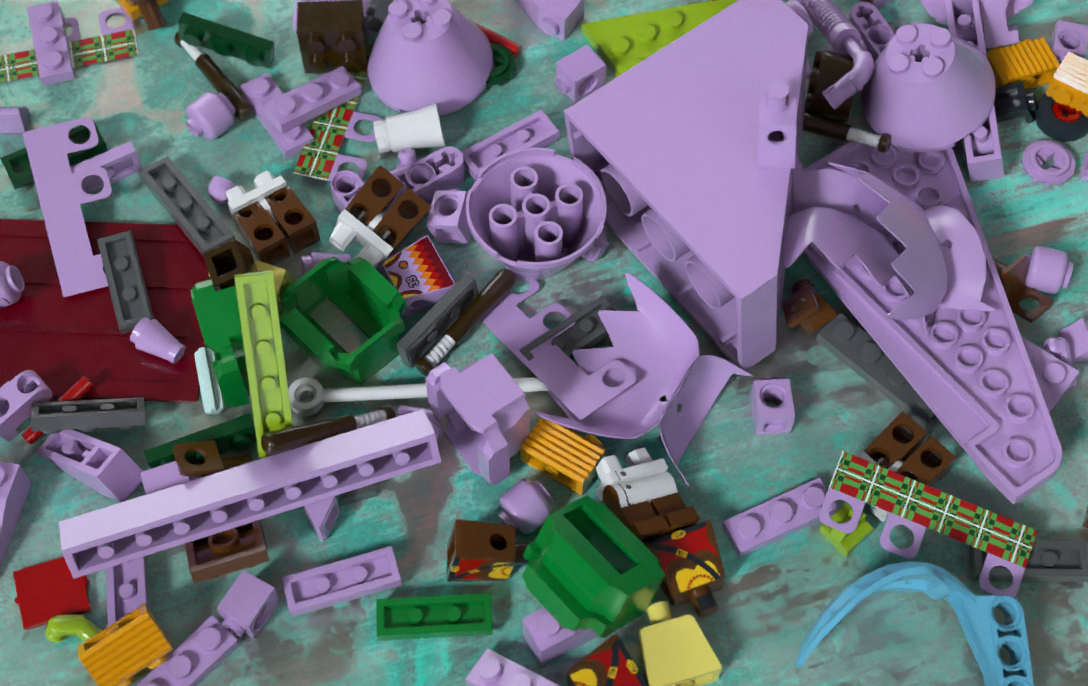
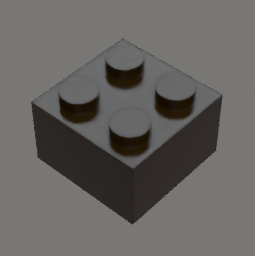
[297,0,368,74]

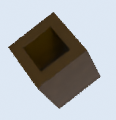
[202,239,258,290]

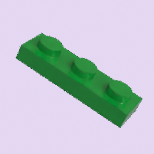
[376,593,493,641]

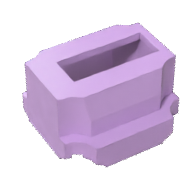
[425,353,530,484]

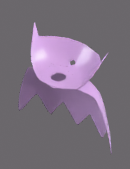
[783,152,927,337]
[828,162,998,320]
[535,272,754,486]

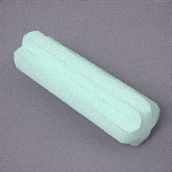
[194,347,225,415]

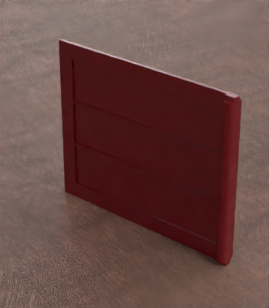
[0,219,216,403]

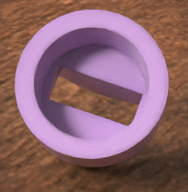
[208,176,236,205]

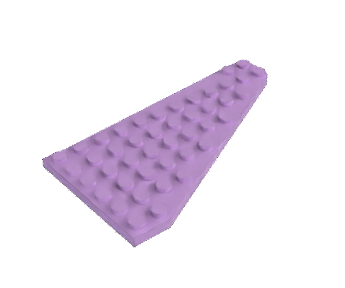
[792,129,1062,505]

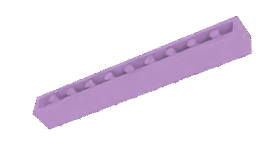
[58,409,441,579]

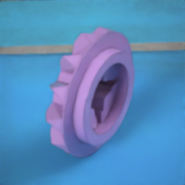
[1020,140,1075,188]

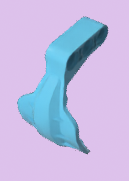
[795,562,1034,686]

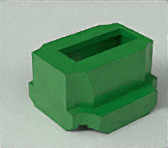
[279,256,407,385]
[190,279,251,408]
[522,495,666,639]

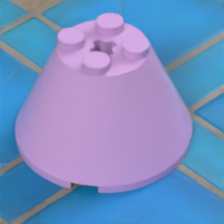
[367,0,493,116]
[861,24,996,153]
[466,148,607,281]

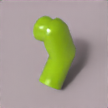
[45,614,101,643]

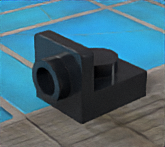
[994,81,1038,124]

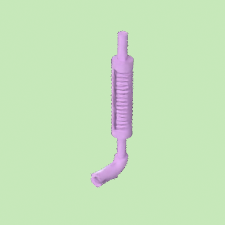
[796,0,874,110]

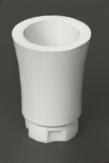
[373,102,445,153]

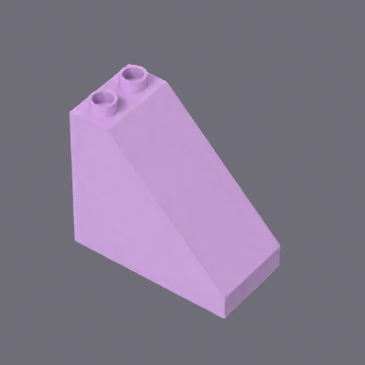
[564,0,813,371]

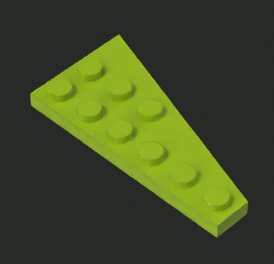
[581,0,738,77]

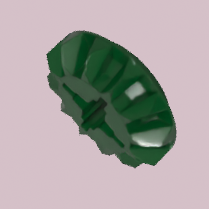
[486,44,516,89]

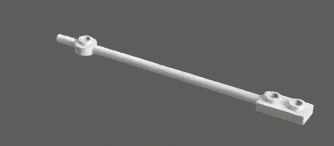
[288,377,666,416]

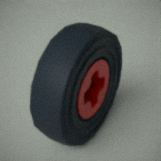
[1034,94,1088,142]

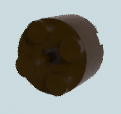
[805,49,854,121]

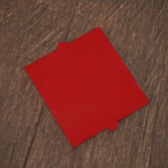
[13,557,92,631]

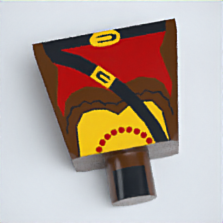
[447,519,530,582]
[644,520,725,618]
[567,634,648,686]

